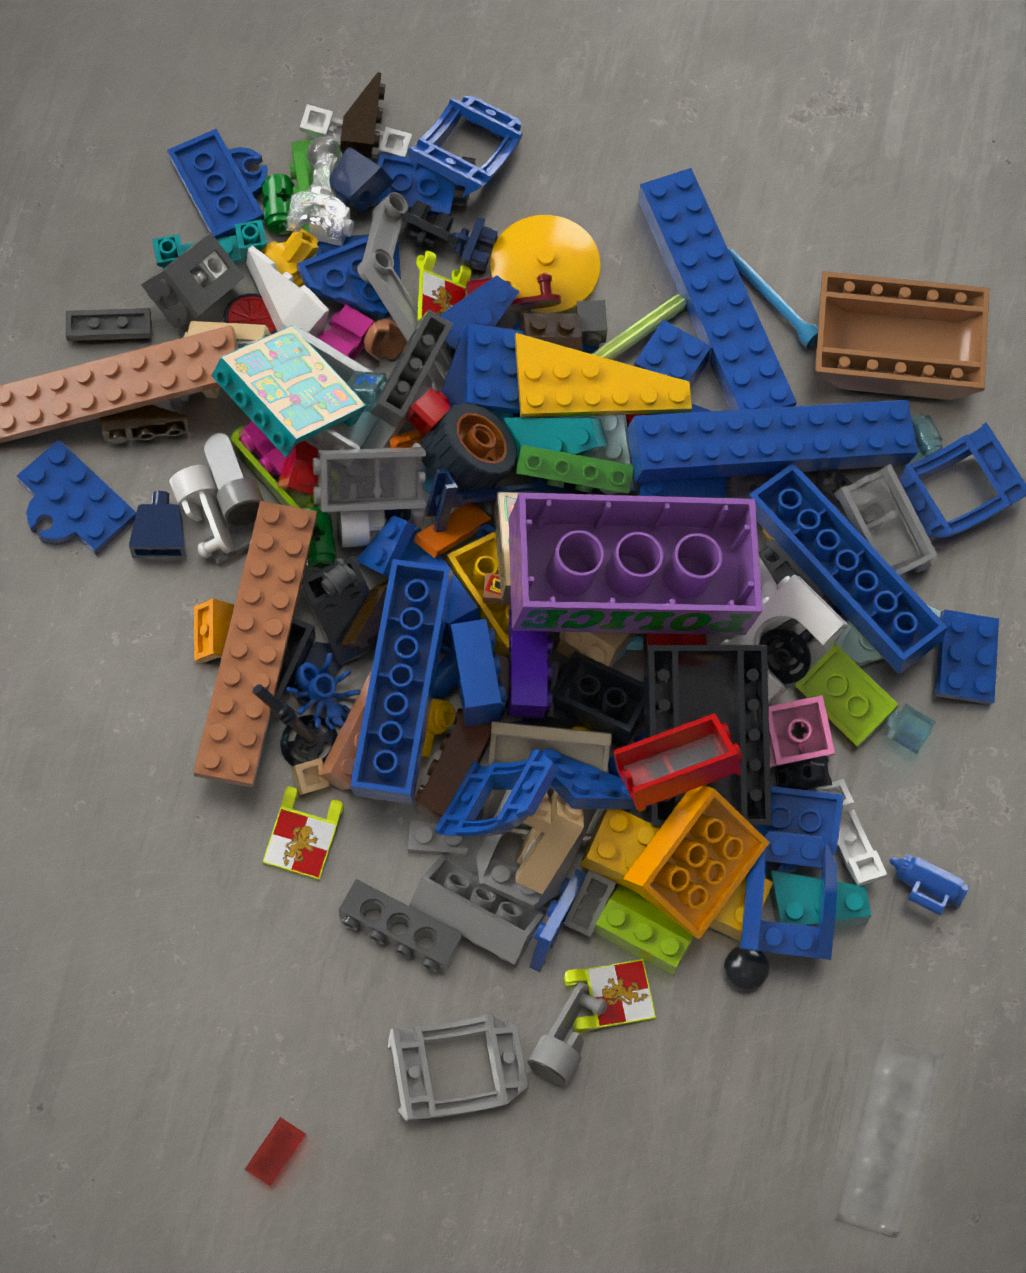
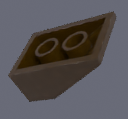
[520,313,582,351]

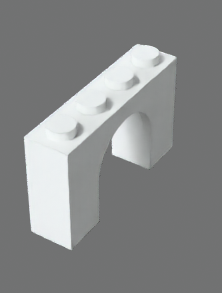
[720,575,849,706]

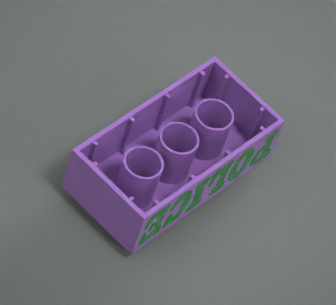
[508,493,762,635]

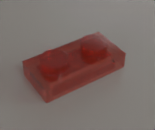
[245,1117,306,1188]

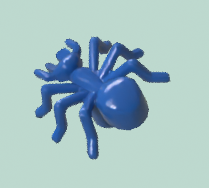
[286,653,361,731]

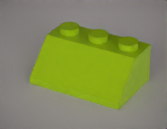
[594,885,695,976]

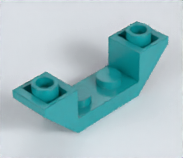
[152,220,267,273]

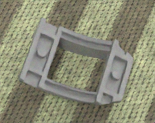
[475,786,597,911]
[387,1013,528,1121]

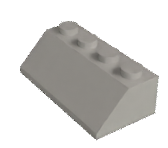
[409,854,547,965]

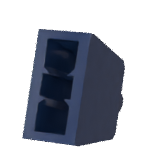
[327,147,394,211]
[129,491,187,558]

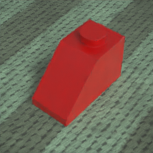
[404,388,451,436]
[277,441,319,496]

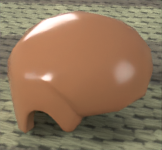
[364,319,407,360]

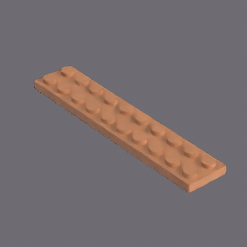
[0,325,238,443]
[193,501,318,788]

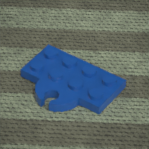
[167,128,268,239]
[16,439,136,555]
[753,786,844,876]

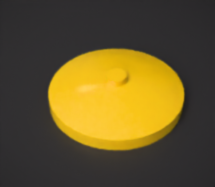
[490,215,601,314]

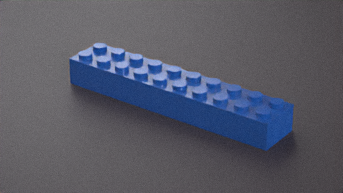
[638,168,797,410]
[627,400,918,483]

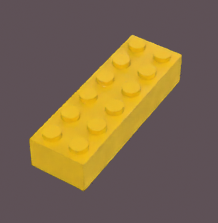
[580,809,773,942]

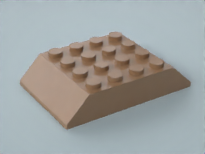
[815,271,990,400]

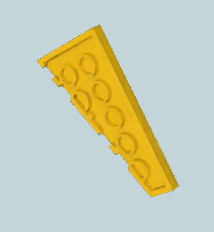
[515,333,692,418]

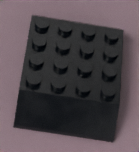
[643,645,772,827]

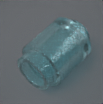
[911,413,943,457]

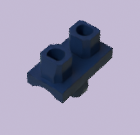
[449,217,498,271]

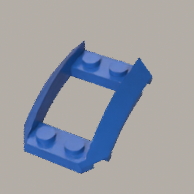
[407,96,523,197]
[899,422,1026,537]
[435,749,557,836]
[740,831,837,960]

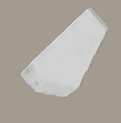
[246,246,329,337]

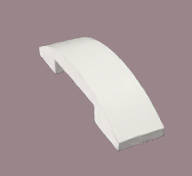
[299,104,412,158]
[815,779,887,886]

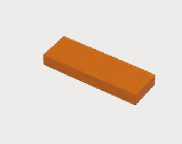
[414,503,491,559]

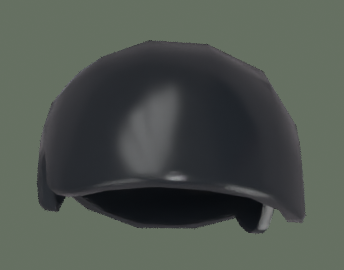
[723,946,770,992]

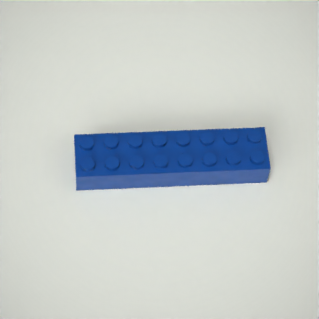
[749,463,947,674]
[350,559,453,804]

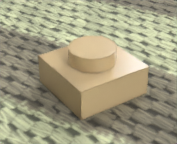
[291,758,330,795]

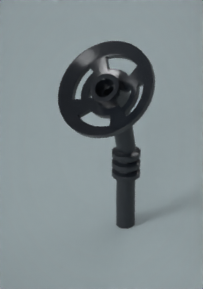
[759,606,842,684]
[252,684,338,766]

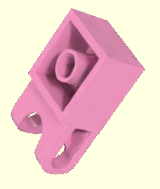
[769,695,835,769]

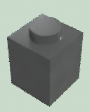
[576,300,608,346]

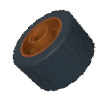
[420,403,517,492]

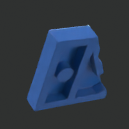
[356,515,416,577]

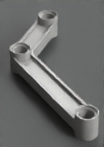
[357,192,452,392]

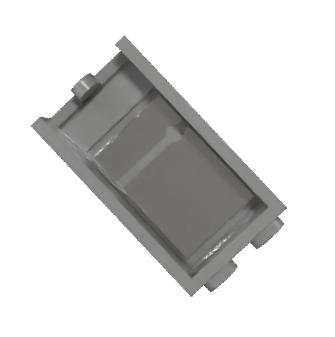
[313,447,426,512]
[834,464,938,580]

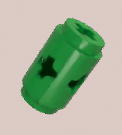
[262,173,297,235]
[306,507,337,571]

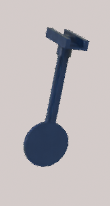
[425,468,588,532]

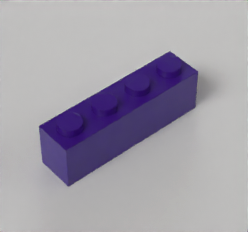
[508,604,553,719]

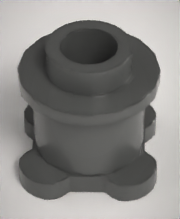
[321,558,359,597]

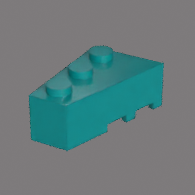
[504,418,608,463]
[768,870,872,929]

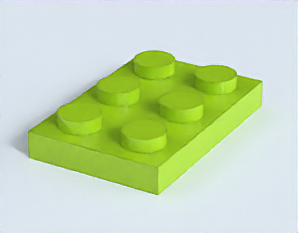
[795,644,900,747]

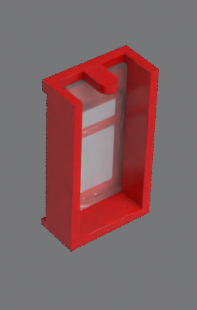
[613,713,743,812]

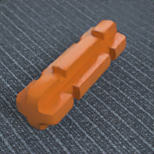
[389,429,424,448]

